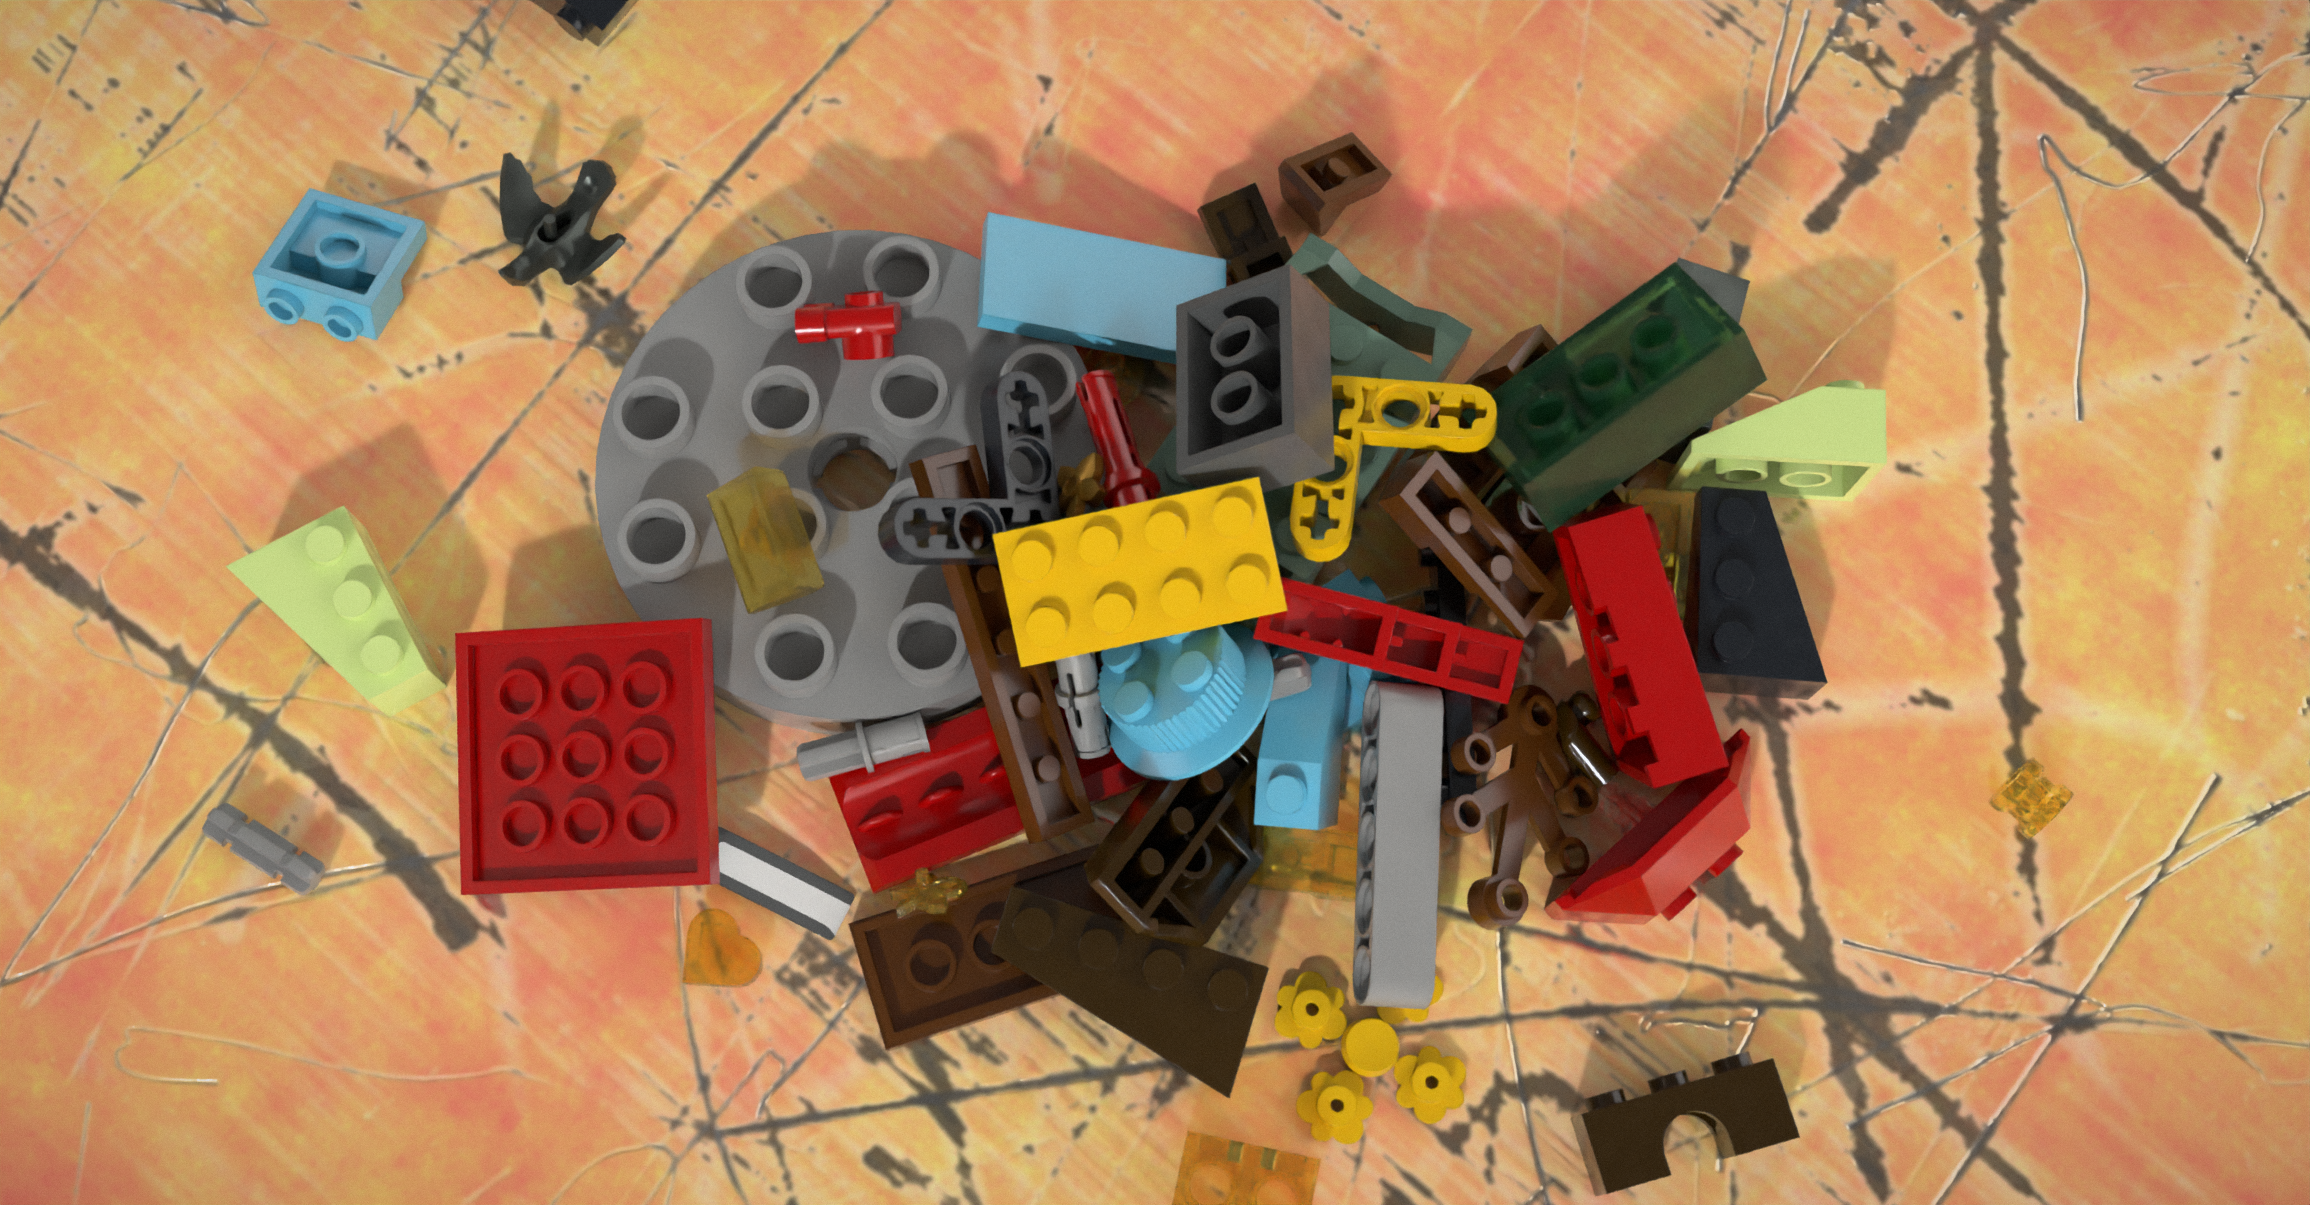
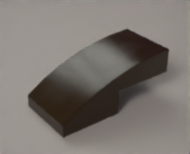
[1197,182,1304,284]

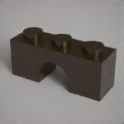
[1570,1051,1800,1197]

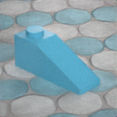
[1254,646,1347,830]

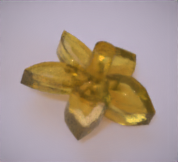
[889,868,968,918]

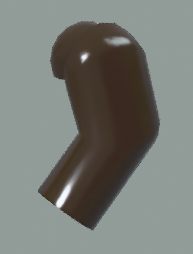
[1556,690,1619,788]

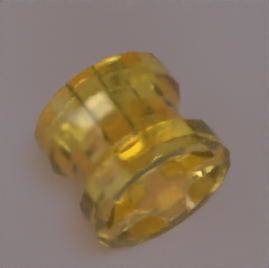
[1988,757,2074,839]

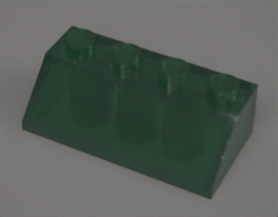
[1462,262,1768,533]

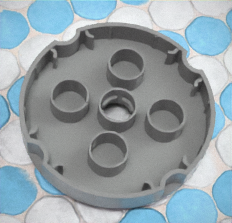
[595,230,1108,735]

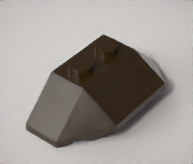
[1083,744,1264,948]

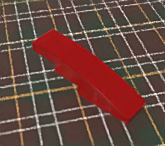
[1253,577,1524,705]

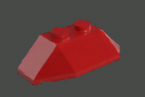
[1544,728,1751,925]

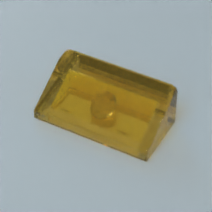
[706,466,824,614]

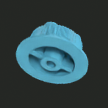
[1097,622,1274,781]

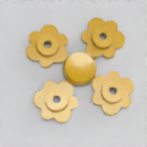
[1274,971,1466,1145]

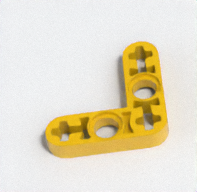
[1290,375,1497,562]

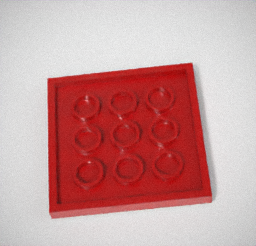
[455,618,720,895]

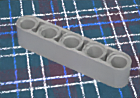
[1353,681,1443,1009]

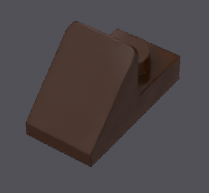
[1278,132,1393,237]

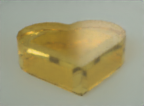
[682,908,764,988]

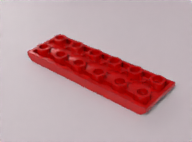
[828,662,1151,894]

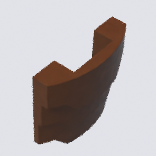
[1378,324,1659,639]

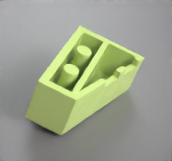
[225,505,447,717]

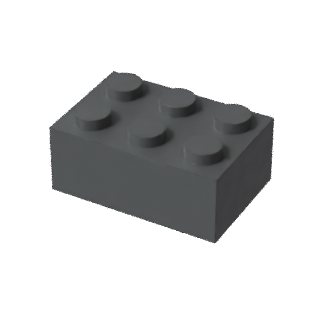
[1176,264,1335,493]

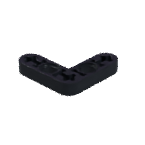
[878,370,1061,565]

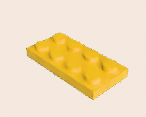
[992,477,1287,667]

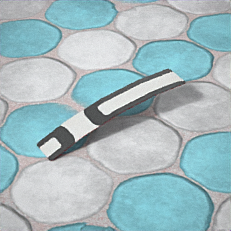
[718,826,854,940]

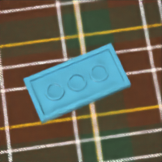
[977,212,1226,364]

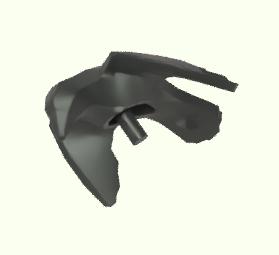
[498,152,626,286]

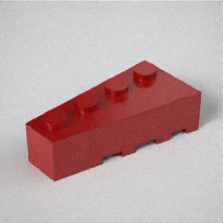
[1551,502,1729,789]

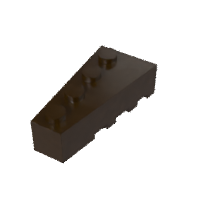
[991,886,1269,1099]

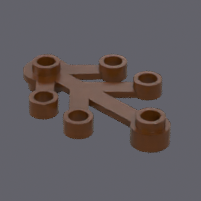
[1440,685,1599,930]

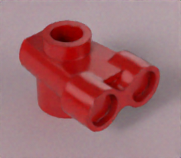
[795,290,902,360]

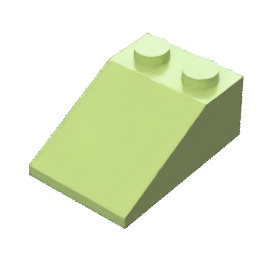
[1666,380,1887,502]

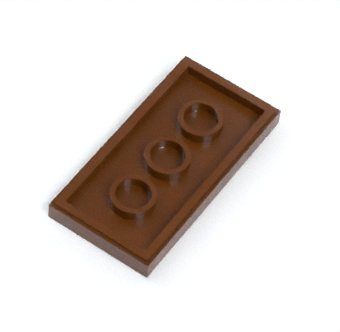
[848,843,1124,1052]

